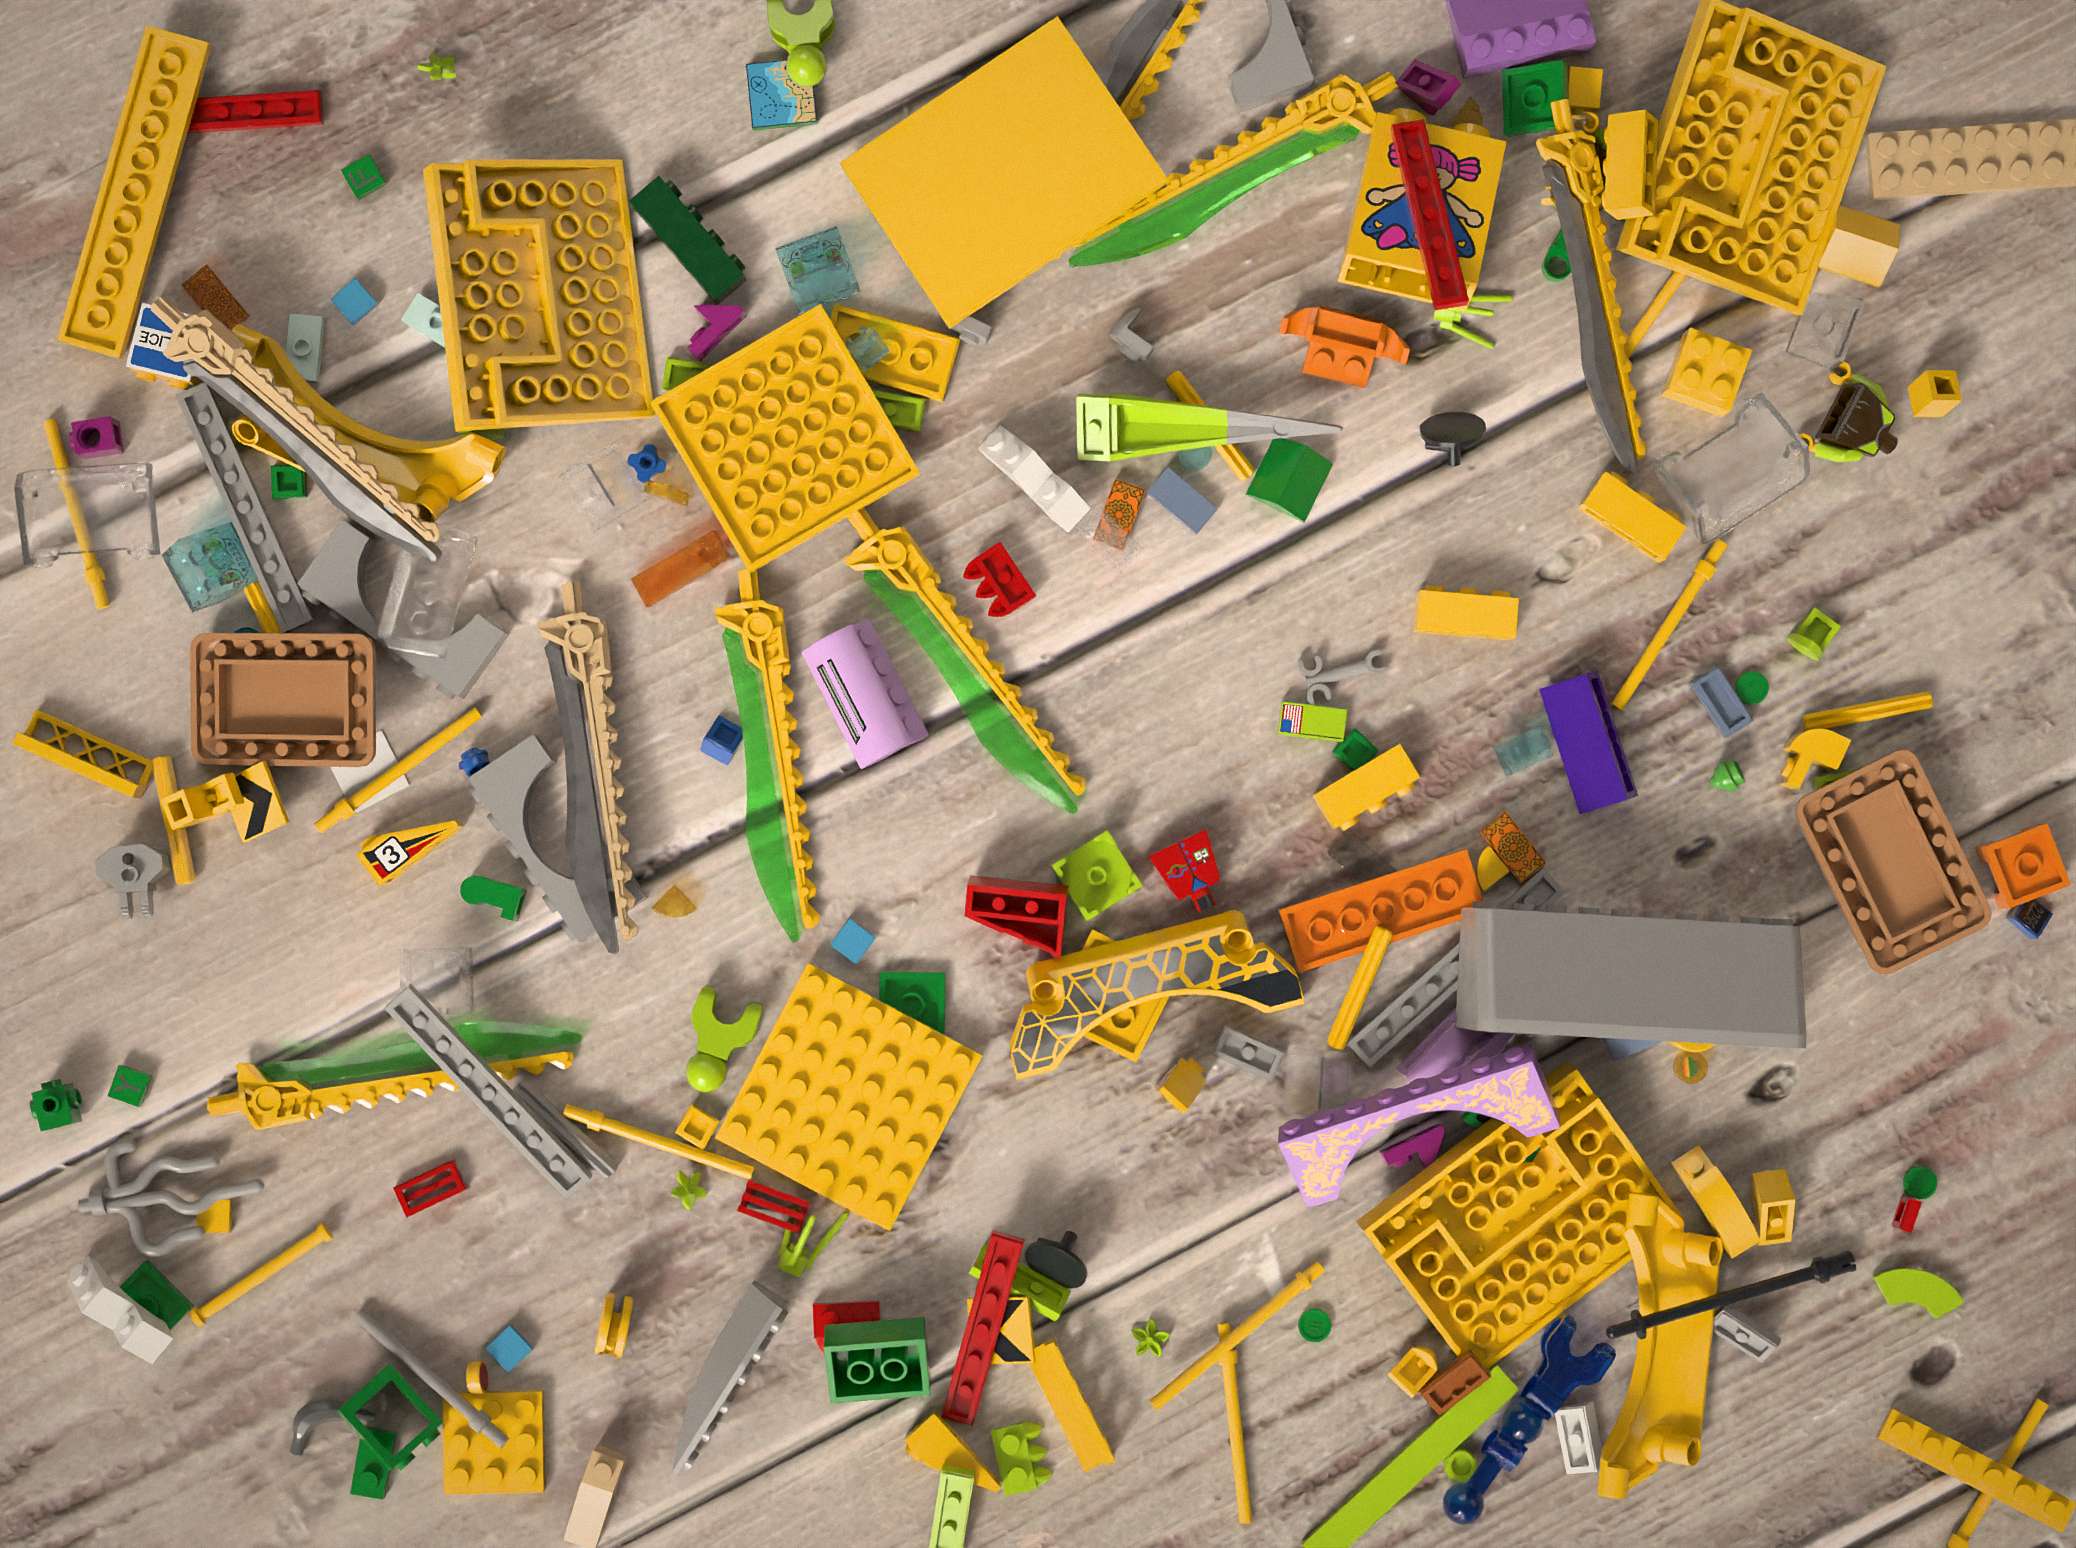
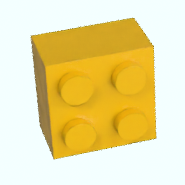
[1661,328,1752,417]

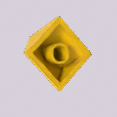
[1818,205,1900,287]

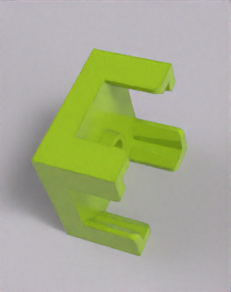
[1051,830,1143,921]

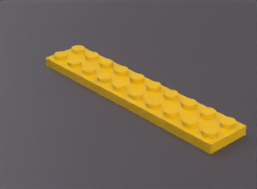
[57,25,212,360]

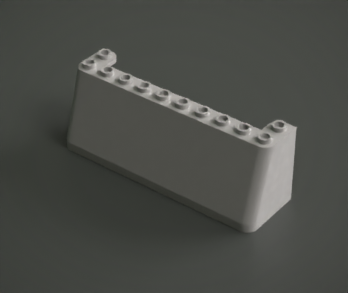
[1456,901,1807,1048]

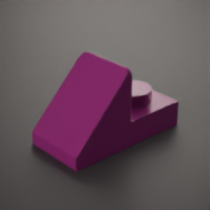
[1396,59,1461,116]
[688,305,747,362]
[1379,1123,1445,1169]

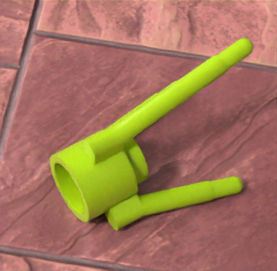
[1433,295,1513,349]
[777,1206,848,1277]

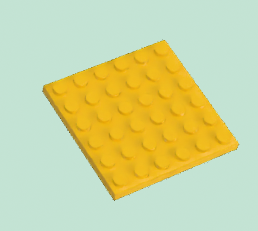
[650,304,920,574]
[715,962,983,1231]

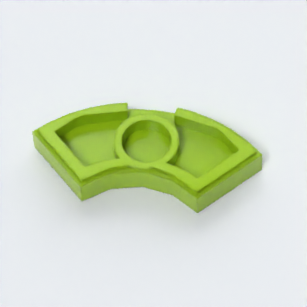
[1872,1267,1965,1319]

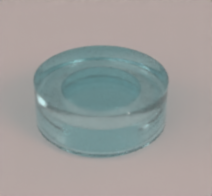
[1179,447,1212,471]

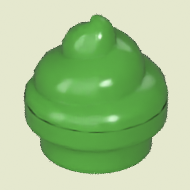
[1709,759,1746,792]

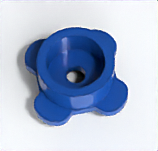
[627,444,666,483]

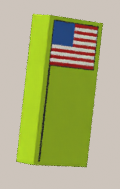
[1277,701,1347,742]

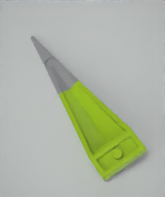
[1076,392,1343,461]

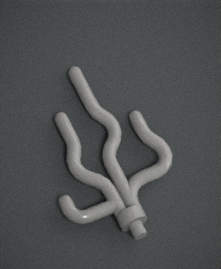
[78,1139,265,1257]

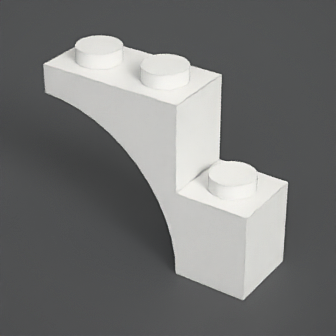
[978,425,1091,532]
[67,1256,174,1364]

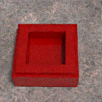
[1891,1195,1922,1233]

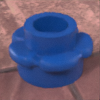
[458,747,490,777]

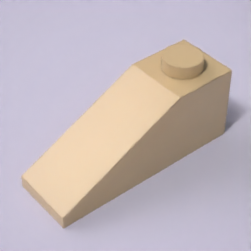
[563,1444,629,1548]

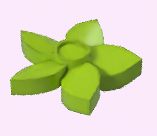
[418,52,456,81]
[670,1171,707,1210]
[1131,1318,1171,1358]

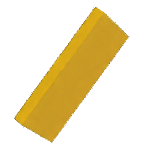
[830,303,960,402]

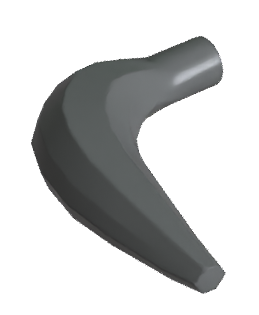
[290,1399,375,1455]

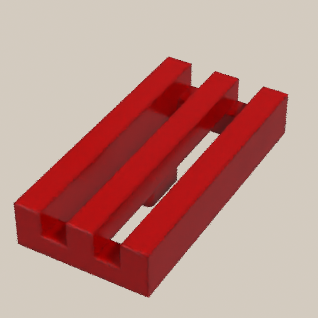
[393,1159,469,1218]
[737,1180,811,1234]

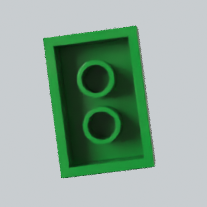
[824,1317,931,1404]

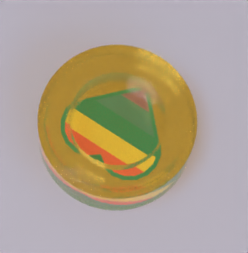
[1673,1051,1708,1084]

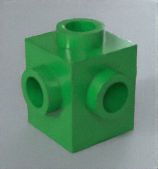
[30,1079,82,1132]

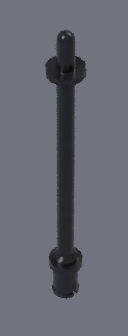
[1606,1251,1856,1340]

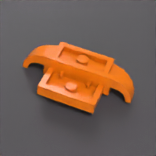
[1279,305,1410,388]

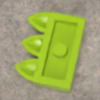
[991,1422,1053,1496]

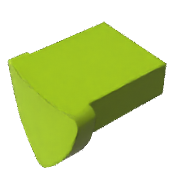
[1786,607,1841,661]

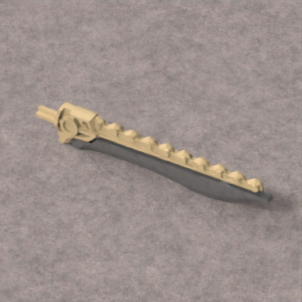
[150,295,443,561]
[537,582,639,955]

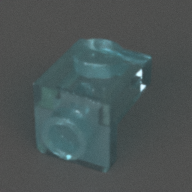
[1493,726,1553,777]

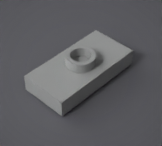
[1211,1025,1285,1082]
[1713,1305,1782,1363]

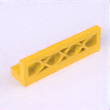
[12,709,154,799]
[1029,1337,1115,1472]

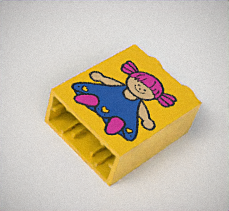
[1337,108,1507,311]

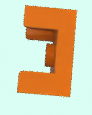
[1974,823,2071,909]

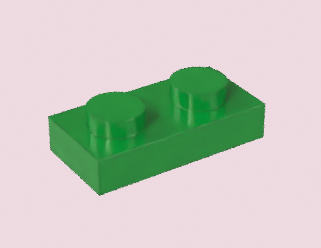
[350,1426,397,1500]

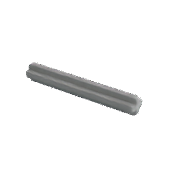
[513,1079,618,1179]

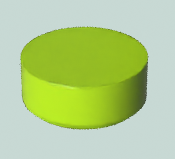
[1443,1447,1478,1483]

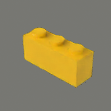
[1601,109,1658,220]
[1578,471,1687,563]
[1414,585,1519,640]
[1313,744,1420,831]

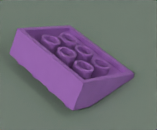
[1445,0,1596,79]

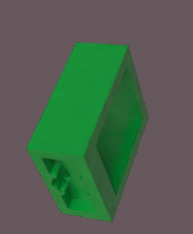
[337,1364,443,1471]

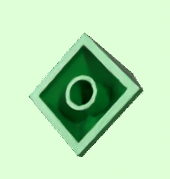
[1245,438,1333,523]

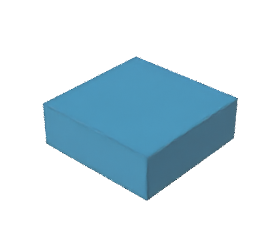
[331,278,379,325]
[830,918,876,964]
[486,1324,534,1373]

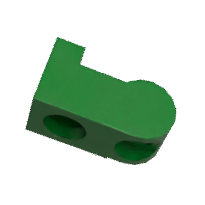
[460,876,527,921]

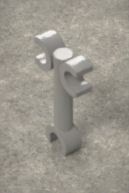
[1297,650,1387,705]

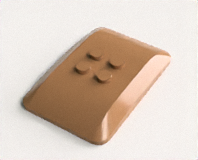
[190,633,376,767]
[1795,749,1992,975]

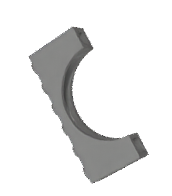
[1227,0,1317,114]
[297,520,509,699]
[468,734,649,942]

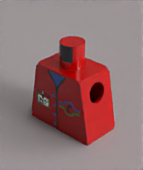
[1148,829,1221,913]

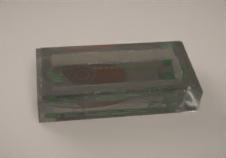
[1326,829,1397,883]

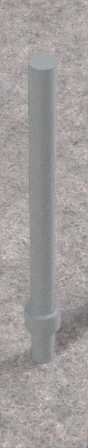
[354,1309,510,1448]

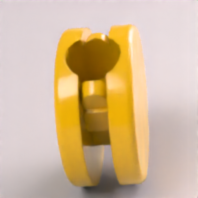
[594,1293,633,1358]

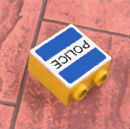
[126,303,201,390]

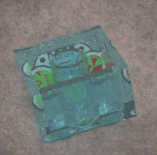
[775,226,861,314]
[161,522,259,613]

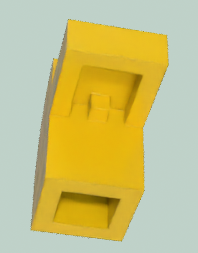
[1780,728,1851,790]
[161,772,245,830]

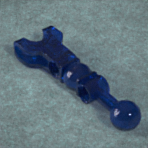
[1443,1313,1616,1525]

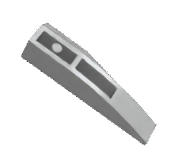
[672,1280,789,1476]

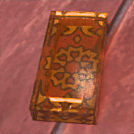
[182,264,250,331]

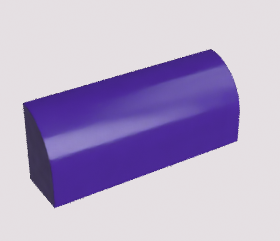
[1539,671,1638,814]

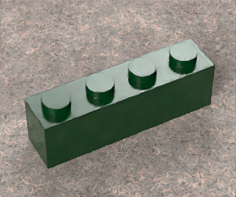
[629,176,747,305]

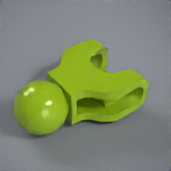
[766,0,836,87]
[685,985,763,1093]

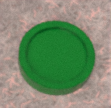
[1735,672,1769,705]
[1903,1166,1937,1200]
[1298,1308,1331,1342]

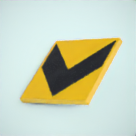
[230,761,290,843]
[967,1296,1036,1364]

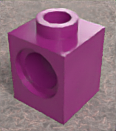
[68,416,124,459]

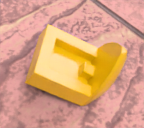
[1387,1346,1438,1398]

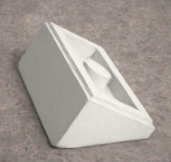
[1554,1401,1602,1474]

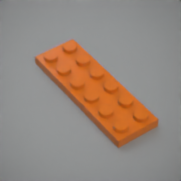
[1278,849,1484,973]

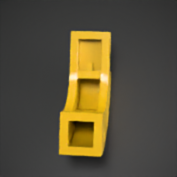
[1671,1145,1760,1259]

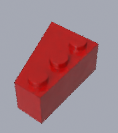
[964,875,1069,959]

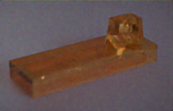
[631,530,732,607]

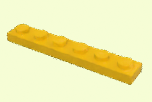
[1876,1408,2076,1533]

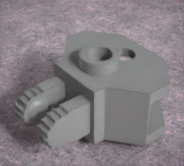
[95,844,171,919]

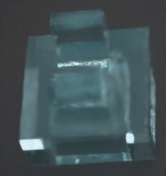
[846,326,890,372]

